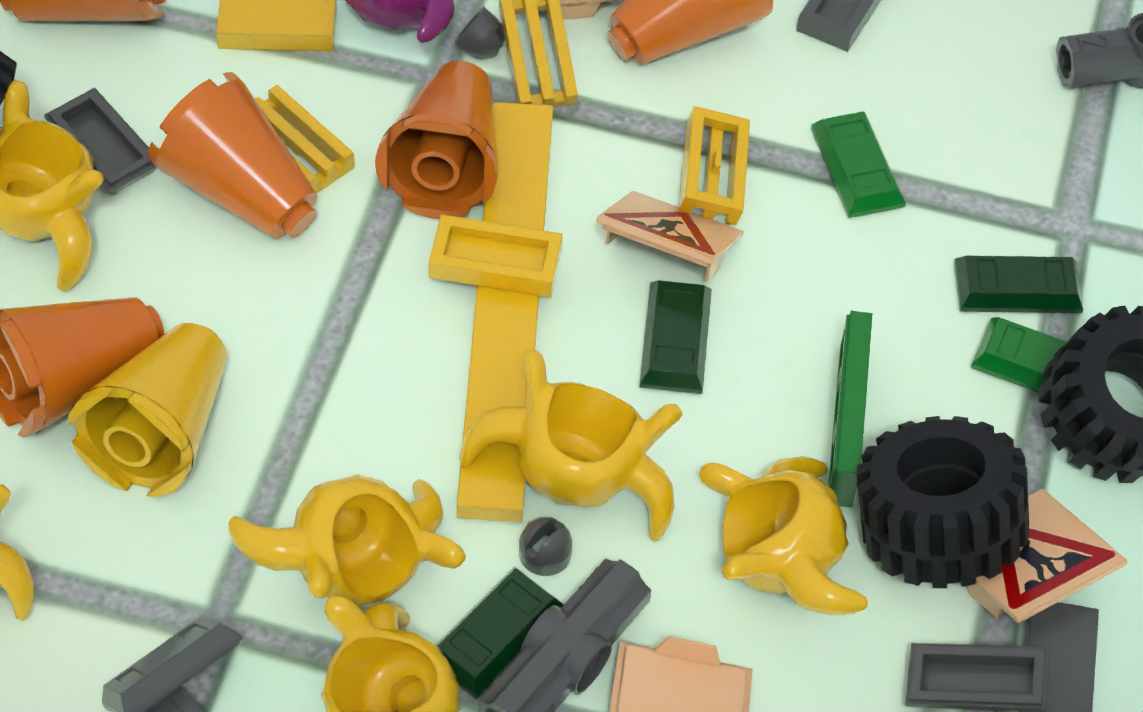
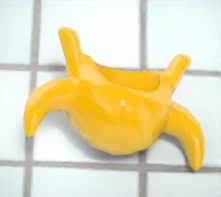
[0,80,104,292]
[459,350,683,541]
[699,456,868,615]
[228,474,466,607]
[321,595,460,712]

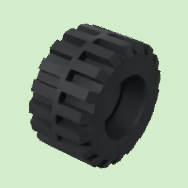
[1038,305,1143,483]
[857,416,1029,589]

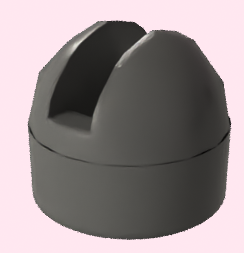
[454,7,505,59]
[519,517,572,576]

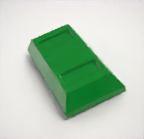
[811,111,906,218]
[971,317,1106,392]

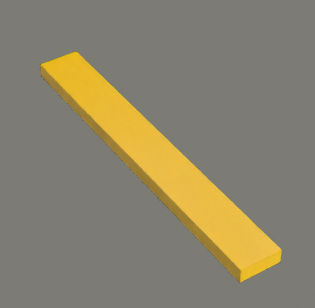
[457,102,553,522]

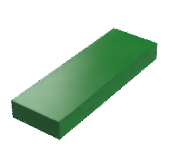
[828,310,873,508]

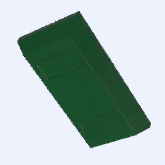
[954,255,1083,313]
[639,280,712,394]
[436,566,564,699]

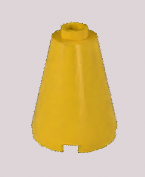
[68,323,228,497]

